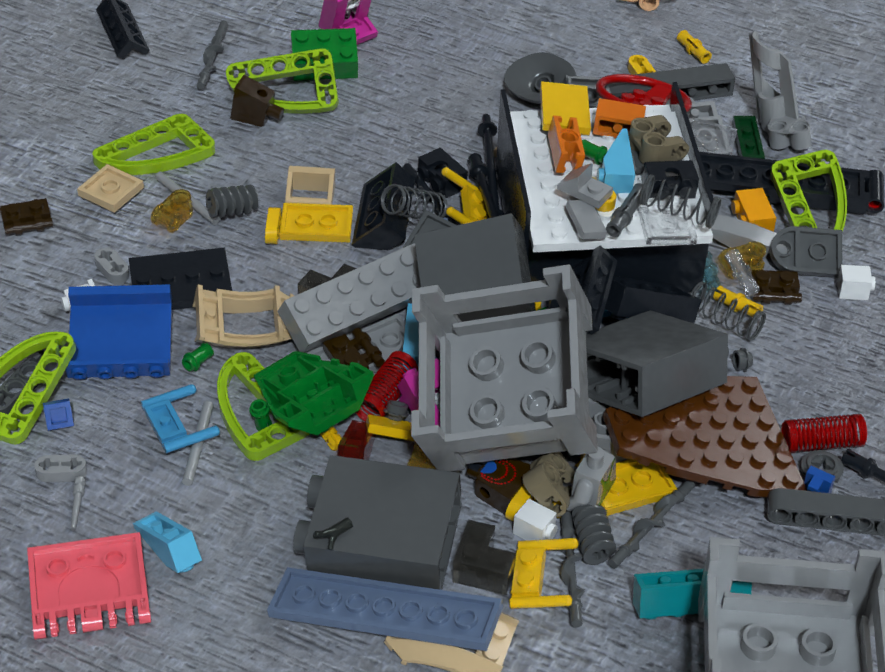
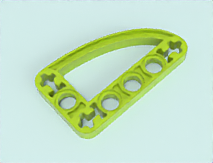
[226,49,339,114]
[92,114,215,175]
[770,150,847,232]
[0,332,76,445]
[217,352,310,461]

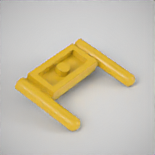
[441,167,487,224]
[510,538,579,609]

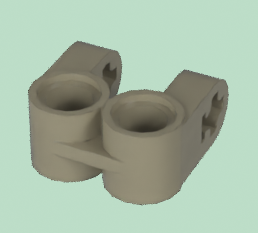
[628,115,689,164]
[522,452,575,517]

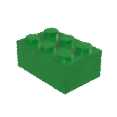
[291,28,358,81]

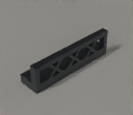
[96,0,150,59]

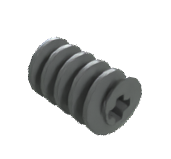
[206,185,258,218]
[572,504,617,565]

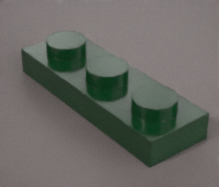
[732,116,765,159]

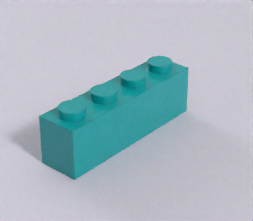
[633,569,752,619]

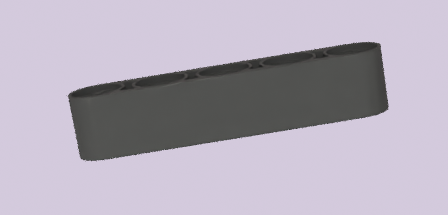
[768,488,885,536]

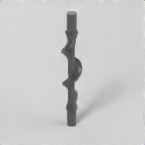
[197,20,228,90]
[608,479,695,569]
[561,511,585,627]

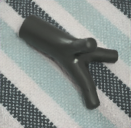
[313,517,353,550]

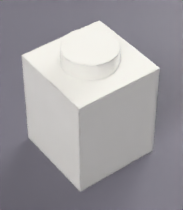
[837,265,875,300]
[513,499,558,541]

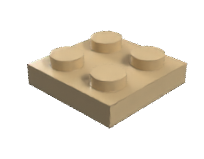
[77,164,144,213]

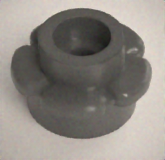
[732,348,753,372]
[383,400,409,421]

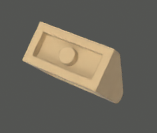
[285,166,335,205]

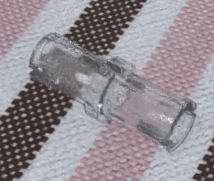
[724,249,760,297]

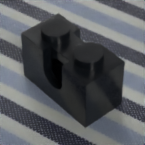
[417,147,468,198]
[641,160,699,200]

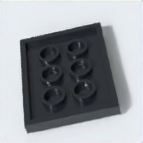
[129,247,232,310]

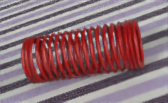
[355,351,418,421]
[781,413,867,453]

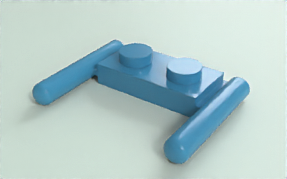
[140,384,220,454]

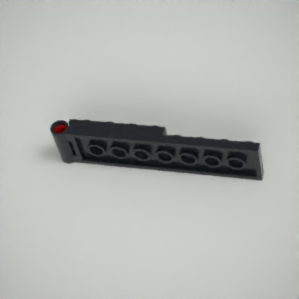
[699,152,885,214]

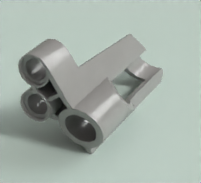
[749,31,812,150]

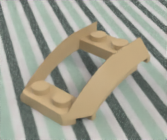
[192,285,294,348]
[384,612,519,672]

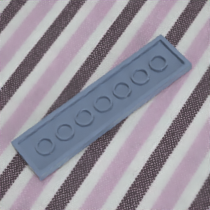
[267,567,503,651]

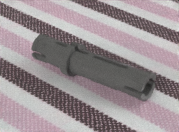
[606,183,644,237]

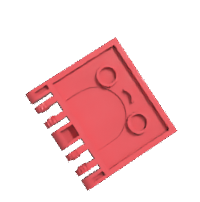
[27,532,151,640]

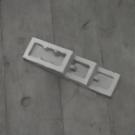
[711,214,788,259]

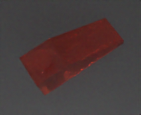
[337,420,376,460]

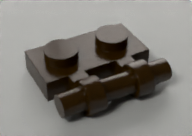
[0,198,53,236]
[748,270,802,305]
[323,328,385,369]

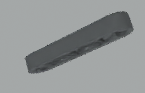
[0,349,57,414]

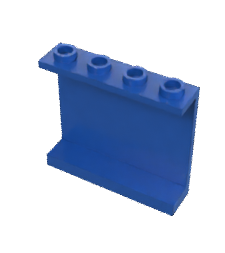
[65,284,172,380]

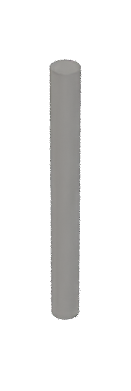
[155,172,220,225]
[182,401,214,486]

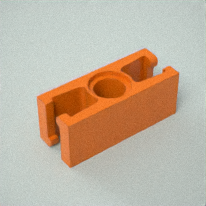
[548,115,585,173]

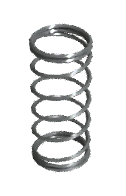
[639,174,721,229]
[381,184,448,219]
[690,281,766,341]

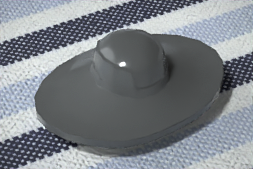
[504,52,577,104]

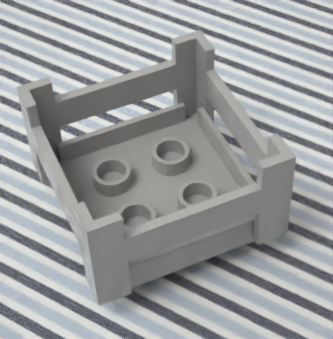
[411,264,598,471]
[698,537,885,672]

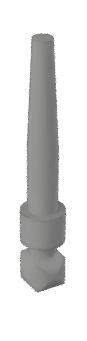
[71,476,86,531]

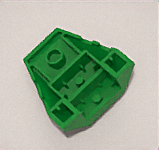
[253,351,374,435]

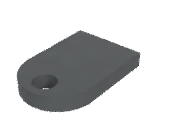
[770,226,842,278]

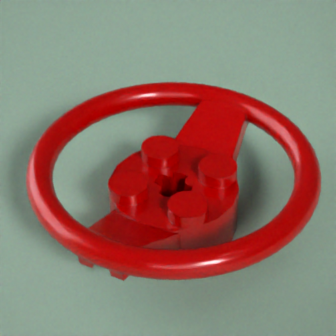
[596,74,692,112]

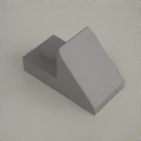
[557,163,613,209]

